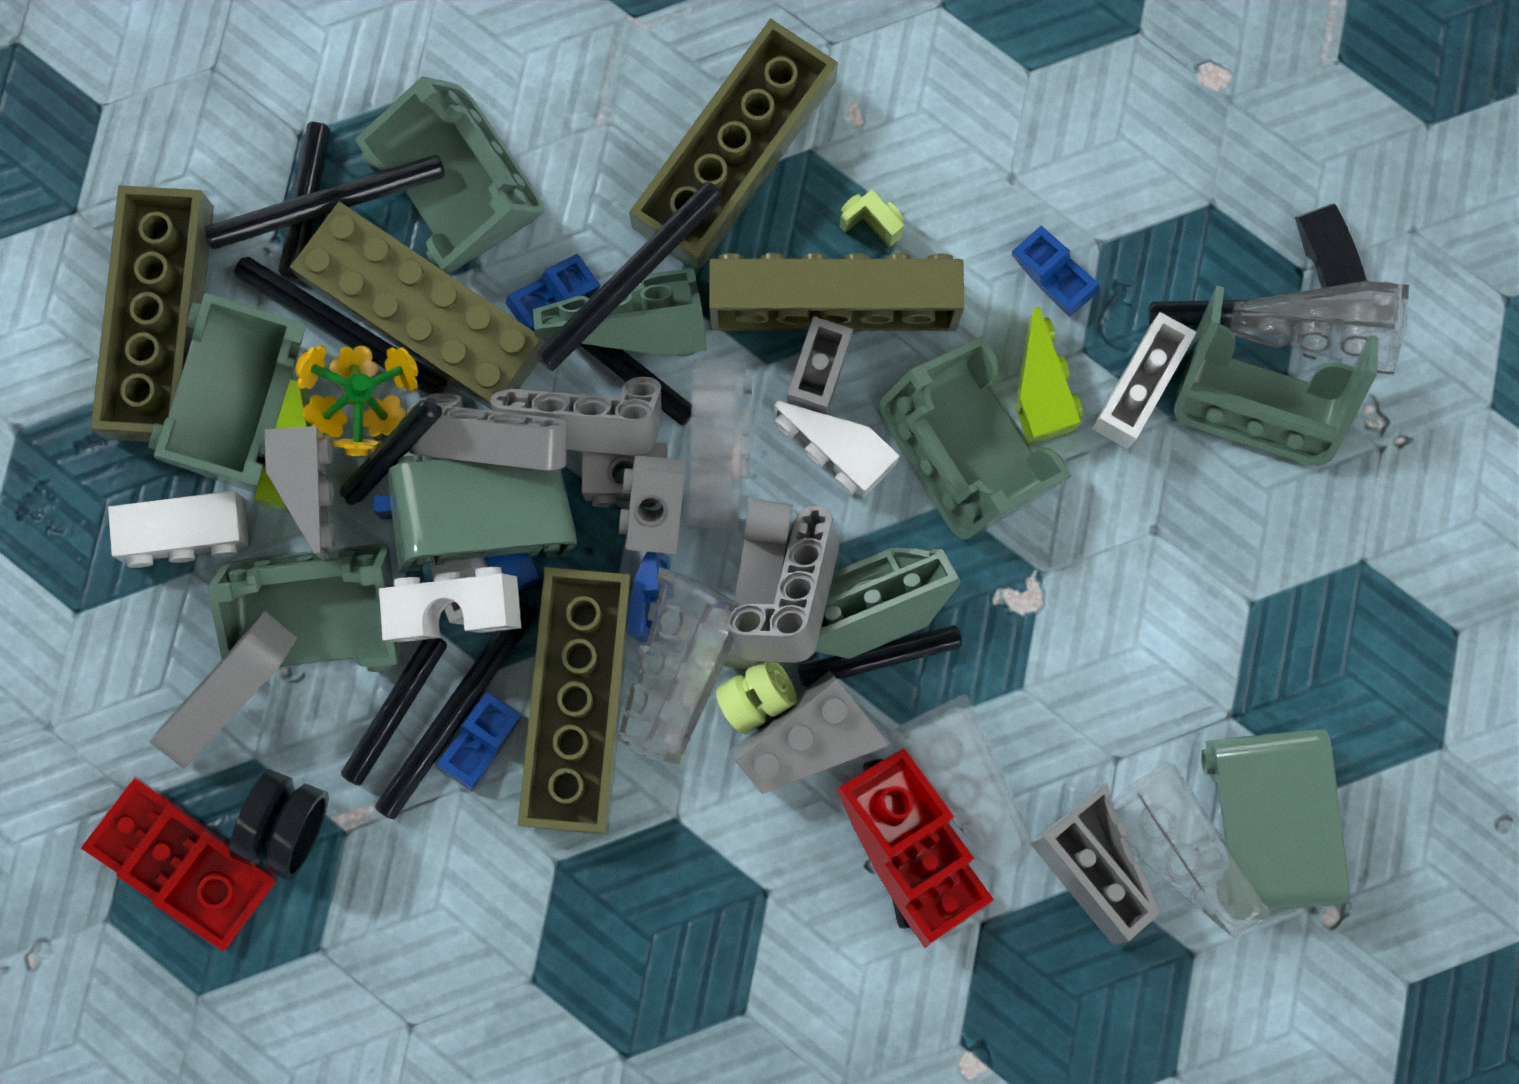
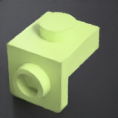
[839,189,905,248]

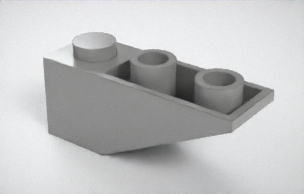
[264,426,335,560]

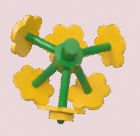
[295,345,418,458]

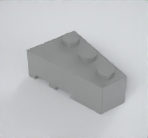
[1030,783,1161,945]

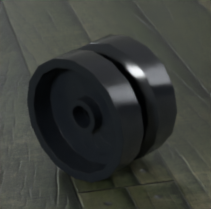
[229,769,329,880]

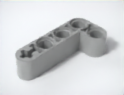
[490,377,662,455]
[407,393,567,470]
[723,498,793,670]
[728,505,839,663]
[149,610,298,769]

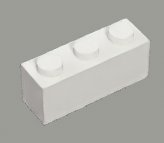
[1092,312,1197,449]
[108,491,249,568]

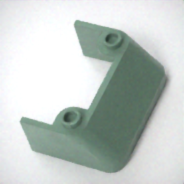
[1174,285,1378,466]

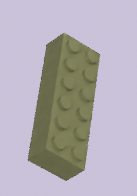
[629,18,838,273]
[91,185,214,442]
[290,201,545,410]
[709,253,964,331]
[518,567,633,835]

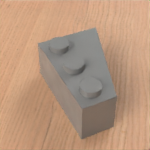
[730,670,889,794]

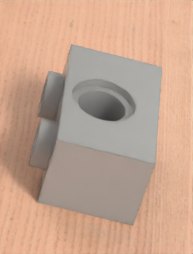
[787,316,853,415]
[582,443,668,507]
[619,455,686,555]

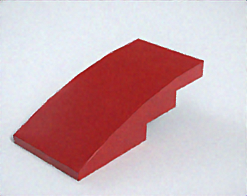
[837,748,994,948]
[81,776,277,952]

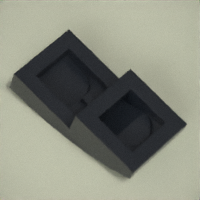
[1295,203,1367,296]

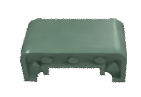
[355,76,545,271]
[148,292,306,493]
[879,336,1072,540]
[387,456,577,573]
[208,544,400,672]
[1201,728,1350,913]

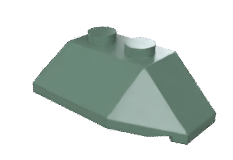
[814,548,960,659]

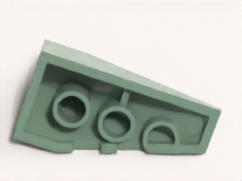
[533,268,707,356]

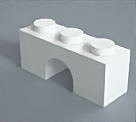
[379,567,521,642]

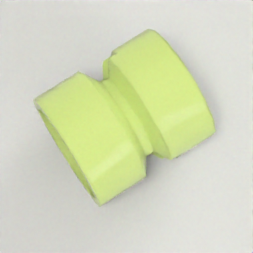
[716,661,797,734]

